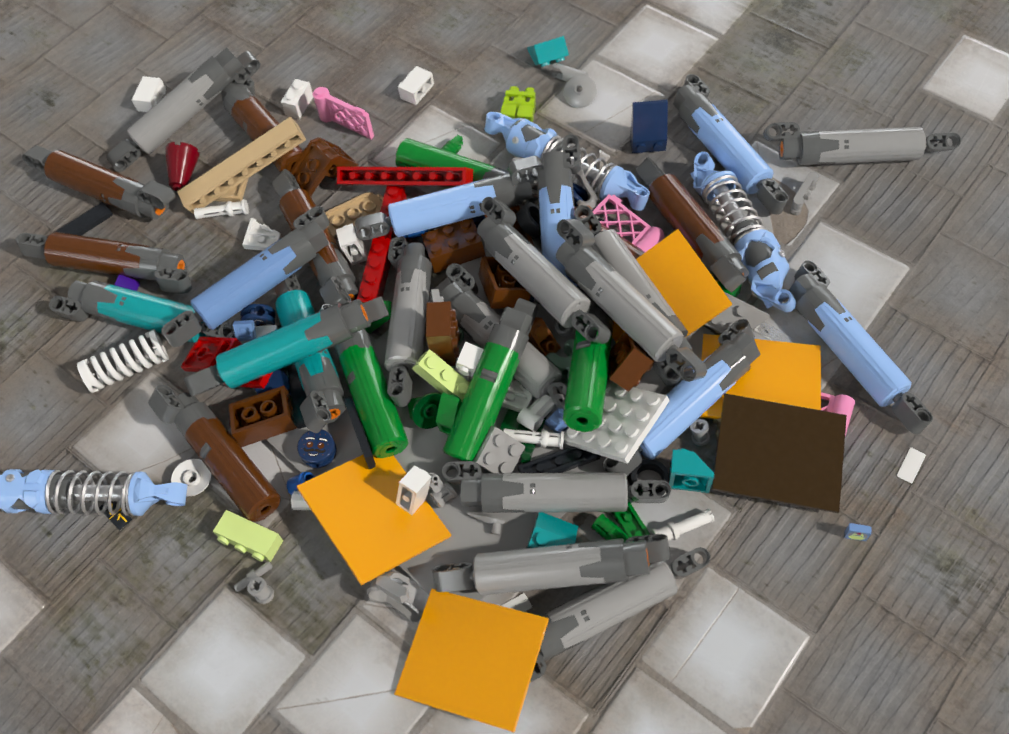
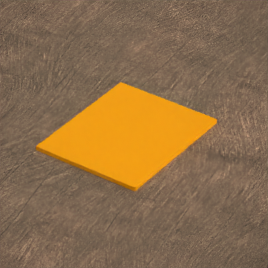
[612,229,733,342]
[700,334,821,419]
[297,454,451,585]
[394,588,549,733]

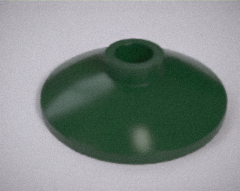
[412,393,441,429]

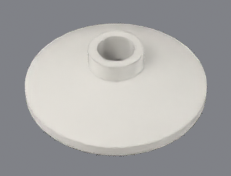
[171,459,211,496]

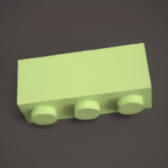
[411,349,470,402]
[213,510,283,562]

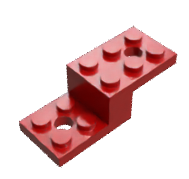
[181,337,273,389]

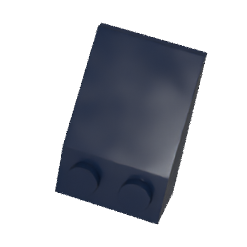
[630,100,668,153]

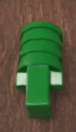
[441,135,463,154]
[591,514,629,543]

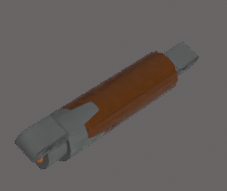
[22,145,175,220]
[635,157,749,293]
[272,169,359,306]
[15,232,192,294]

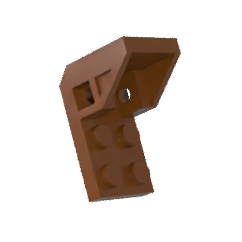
[290,137,359,196]

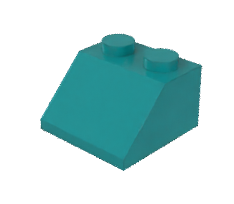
[527,36,569,67]
[669,448,714,493]
[526,512,578,549]

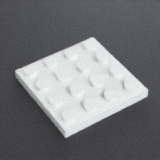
[563,380,670,464]

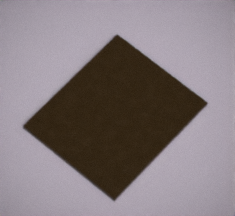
[712,393,847,513]

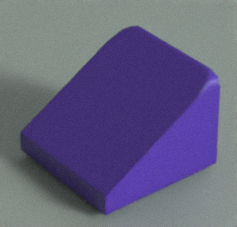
[114,275,140,291]

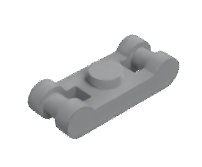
[790,172,819,215]

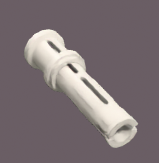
[194,199,249,219]
[504,428,564,450]
[651,509,714,541]

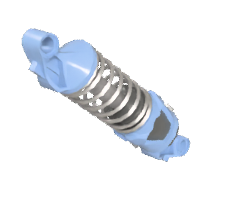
[484,112,650,211]
[690,151,796,312]
[0,469,188,516]

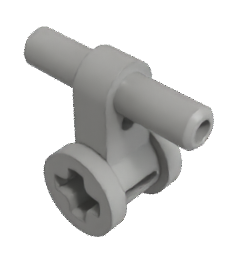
[689,417,710,446]
[428,472,457,509]
[234,561,274,604]

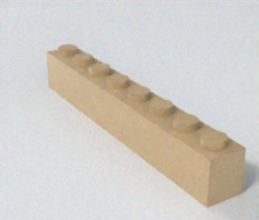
[177,117,306,214]

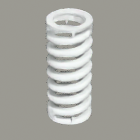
[77,329,169,393]

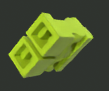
[500,86,536,122]

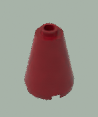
[165,142,200,191]

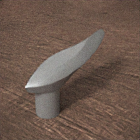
[467,511,505,535]

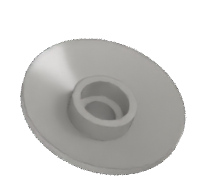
[564,75,597,108]

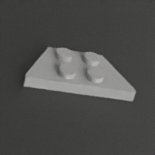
[704,292,770,334]

